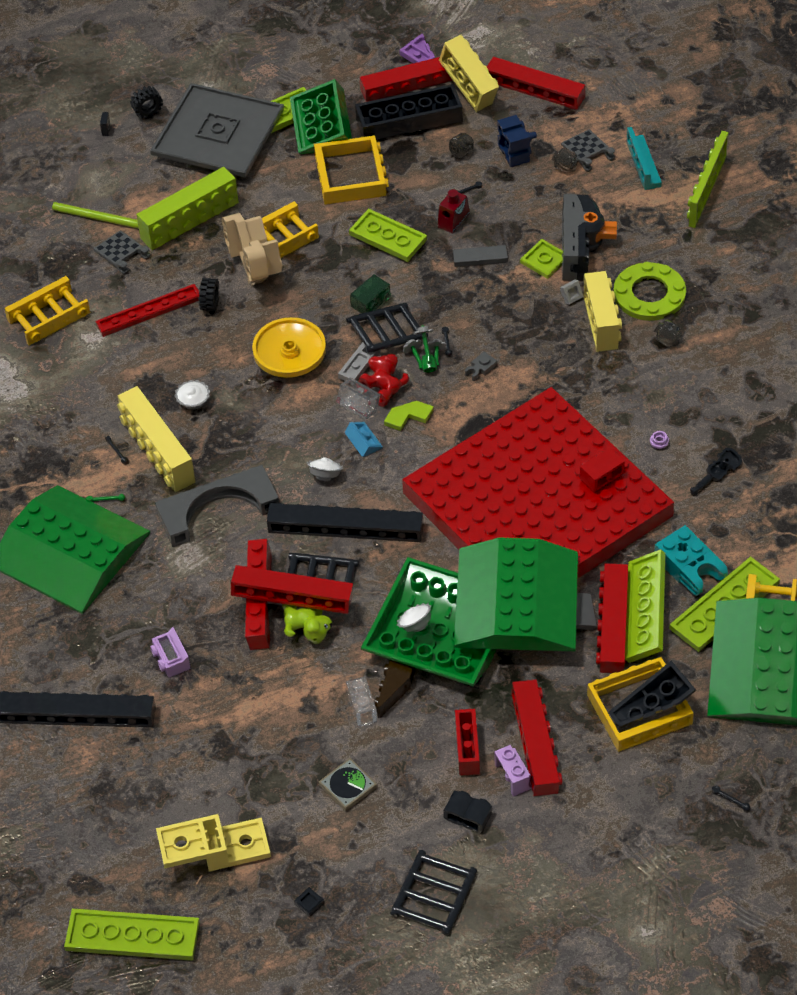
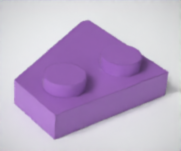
[399,34,435,63]

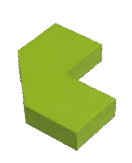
[384,401,434,431]

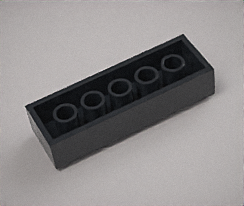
[355,84,463,140]

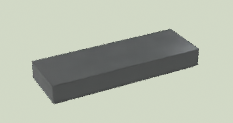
[453,245,508,267]

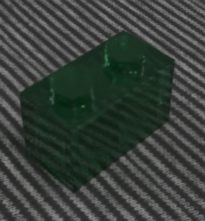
[350,274,391,314]

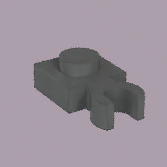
[465,352,497,381]

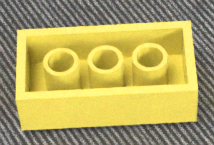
[439,35,499,112]
[584,271,622,352]

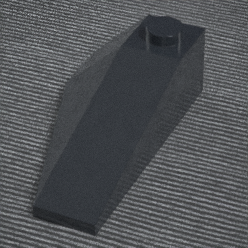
[608,660,697,728]

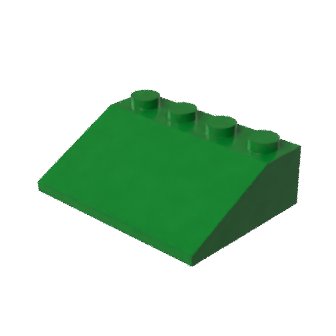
[290,79,352,154]

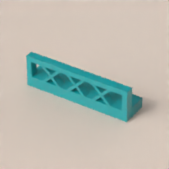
[626,127,662,190]

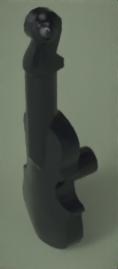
[690,447,742,495]

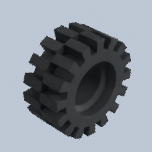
[130,86,163,119]
[199,278,220,311]

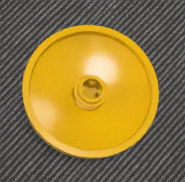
[252,317,326,378]

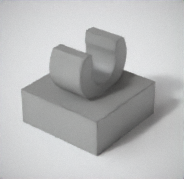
[560,280,584,304]

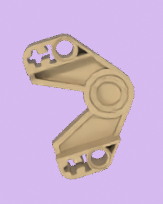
[222,213,283,285]

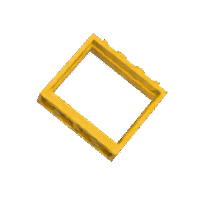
[314,135,389,205]
[587,657,694,752]

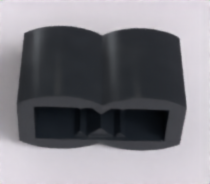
[443,790,492,833]

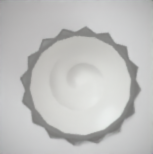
[175,380,210,409]
[307,457,344,481]
[397,603,431,632]

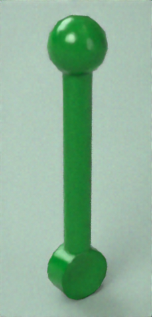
[86,494,125,502]

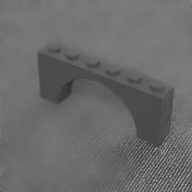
[155,465,279,547]

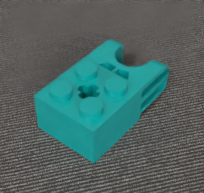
[654,525,728,596]

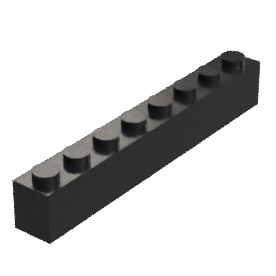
[267,503,424,543]
[0,691,156,728]

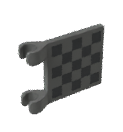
[561,129,615,171]
[93,230,150,274]

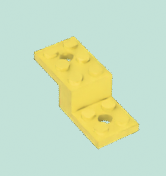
[156,814,271,872]

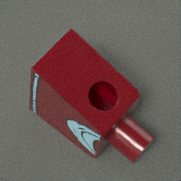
[437,189,470,234]

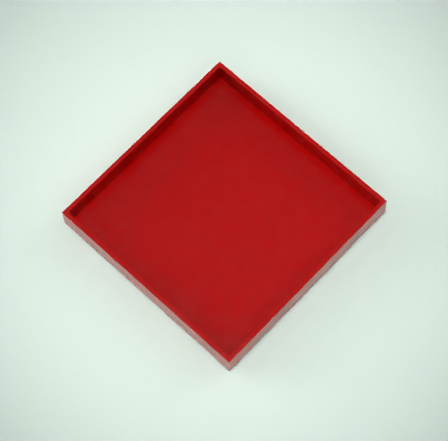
[402,387,674,579]

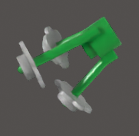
[403,325,447,373]

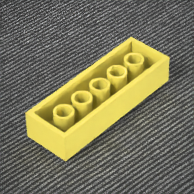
[117,386,196,492]

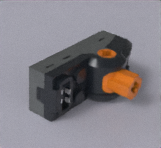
[562,194,617,281]

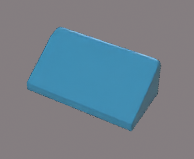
[345,422,383,457]

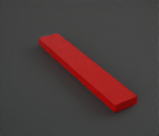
[95,284,199,337]

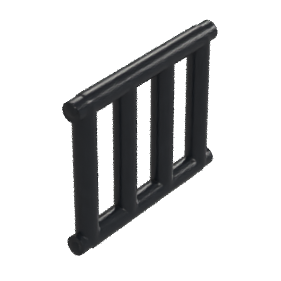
[346,303,428,353]
[287,553,359,583]
[390,850,477,935]

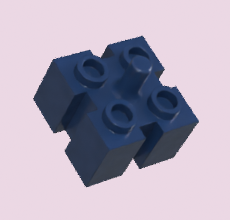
[497,115,537,167]

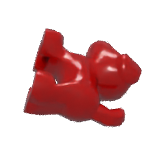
[357,354,410,407]

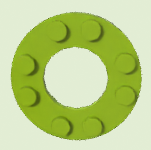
[614,262,686,321]

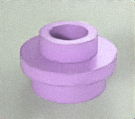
[650,431,669,449]

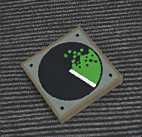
[319,758,377,812]

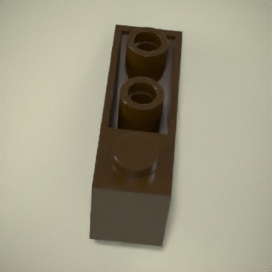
[374,659,415,718]

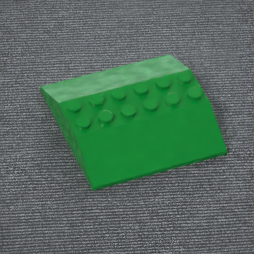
[0,485,150,614]
[454,538,578,652]
[361,557,497,687]
[707,598,797,725]

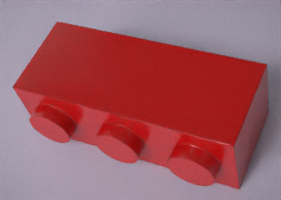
[455,709,480,776]

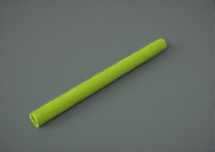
[52,202,139,229]

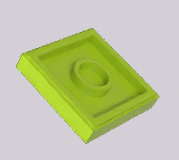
[520,239,563,279]

